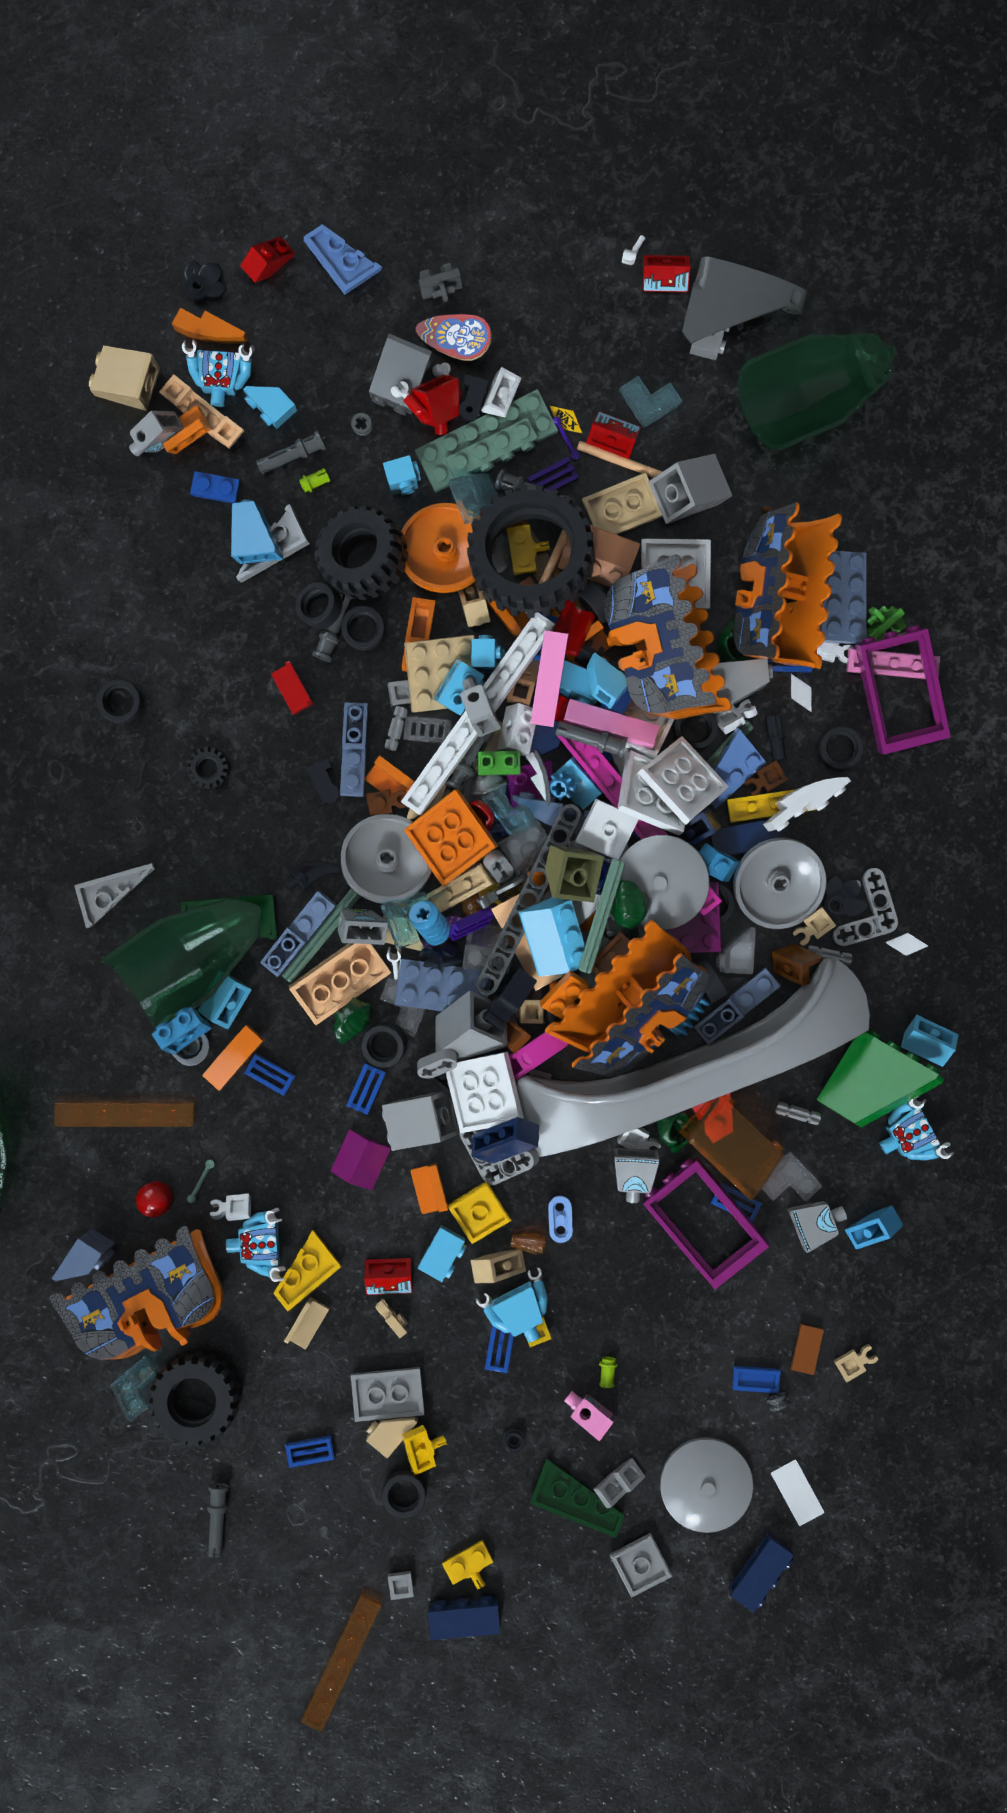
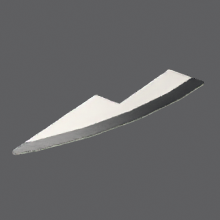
[526,750,550,805]

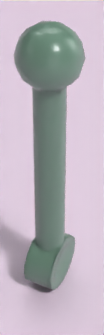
[187,1159,215,1204]

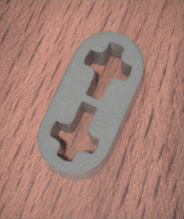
[483,850,514,883]
[417,1049,457,1078]

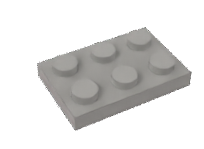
[351,1367,425,1422]

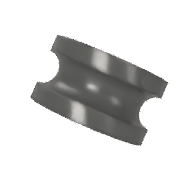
[351,413,373,436]
[766,1392,790,1411]

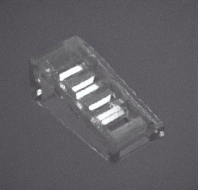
[404,716,452,744]

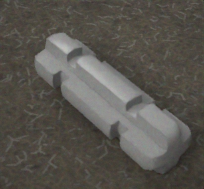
[385,706,407,751]
[807,945,852,966]
[776,1102,821,1125]

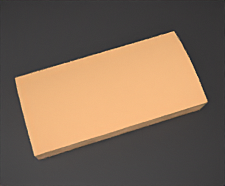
[491,893,566,991]
[289,943,391,1025]

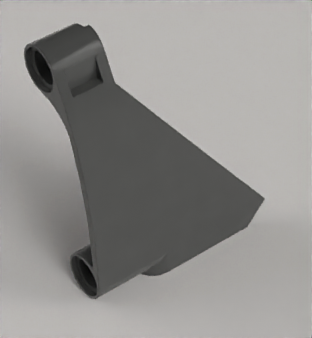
[682,257,808,344]

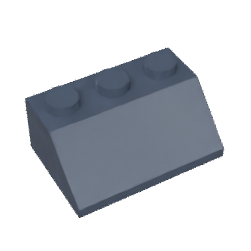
[52,1228,116,1281]

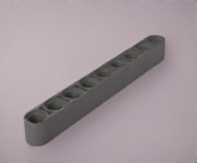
[477,804,581,995]

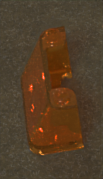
[678,1094,784,1201]

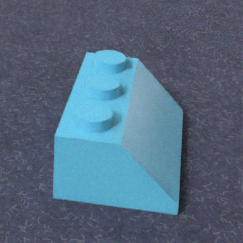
[519,897,585,976]

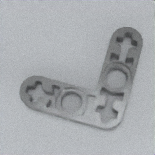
[832,868,898,946]
[460,1129,539,1185]

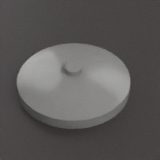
[341,814,432,904]
[620,835,710,929]
[733,838,826,929]
[660,1437,753,1533]

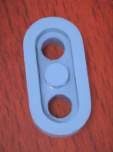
[548,1195,573,1243]

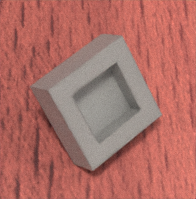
[388,1571,414,1600]

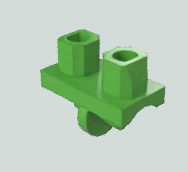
[866,606,906,640]
[478,751,521,776]

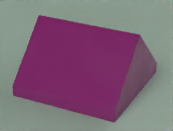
[330,1129,391,1190]

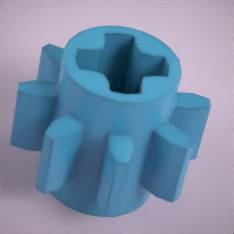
[549,770,578,801]

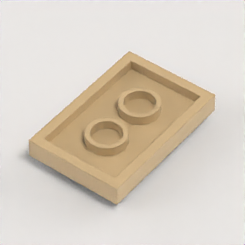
[582,472,663,535]

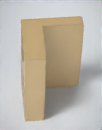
[284,1297,330,1350]

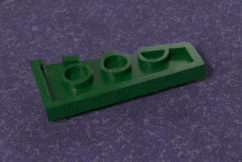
[181,894,278,940]
[529,1459,625,1538]

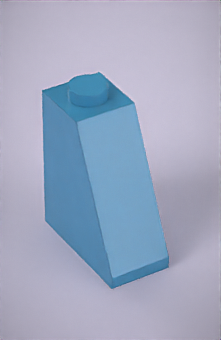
[231,499,283,564]

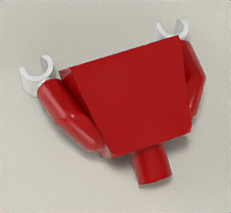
[391,363,462,435]

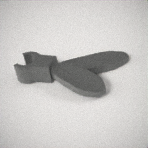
[476,874,526,909]

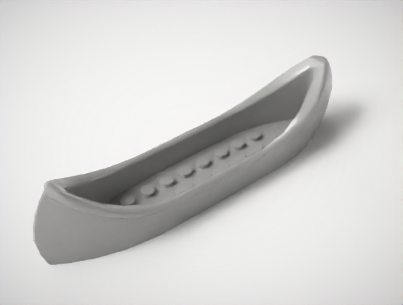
[516,957,870,1157]

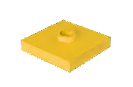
[448,1181,511,1244]

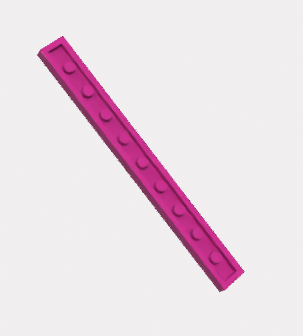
[558,724,722,916]

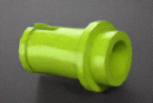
[299,468,330,493]
[599,1357,618,1388]

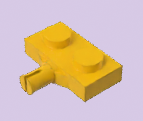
[507,525,550,575]
[402,1425,447,1475]
[442,1540,494,1590]

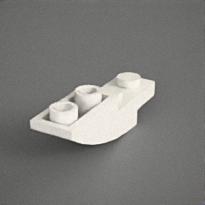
[763,777,850,832]

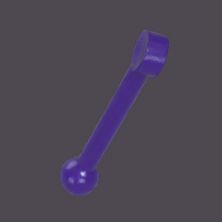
[553,416,580,460]

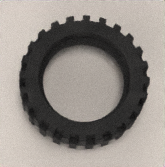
[467,485,595,618]

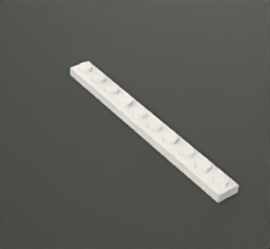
[401,612,556,816]

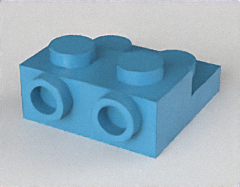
[152,1007,212,1055]

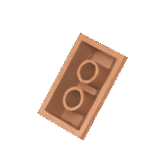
[558,525,640,587]

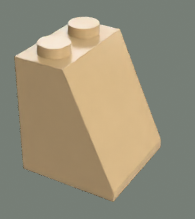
[89,346,160,411]

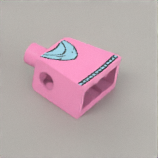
[564,1391,617,1441]

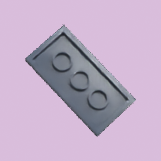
[820,551,866,644]
[394,958,491,1011]

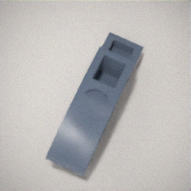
[340,702,368,797]
[512,792,590,834]
[260,890,337,977]
[694,967,781,1045]

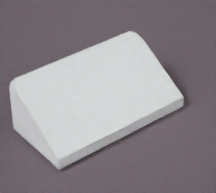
[481,367,521,417]

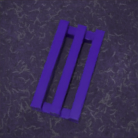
[528,457,579,491]
[449,906,494,941]

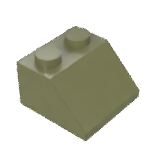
[545,845,604,903]

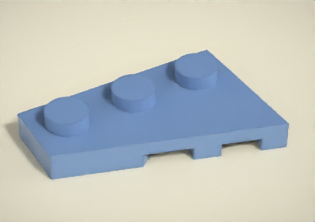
[304,224,382,295]

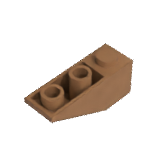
[507,660,540,707]

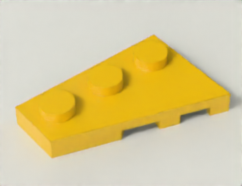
[274,1230,342,1311]

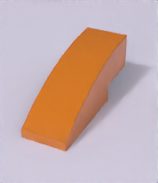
[172,308,248,345]
[402,597,435,672]
[202,1025,265,1091]

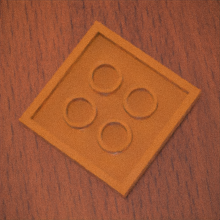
[404,789,498,887]

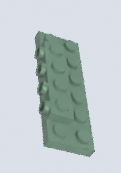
[415,389,558,493]

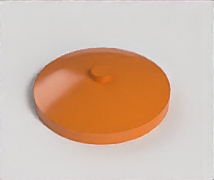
[401,503,480,593]

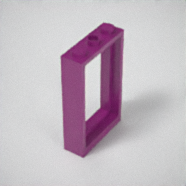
[855,625,951,755]
[643,1157,769,1290]

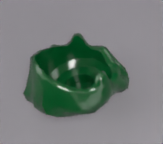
[717,618,749,663]
[610,880,649,929]
[333,997,372,1044]
[657,1111,695,1153]

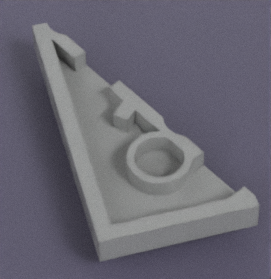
[236,504,310,583]
[74,863,155,928]

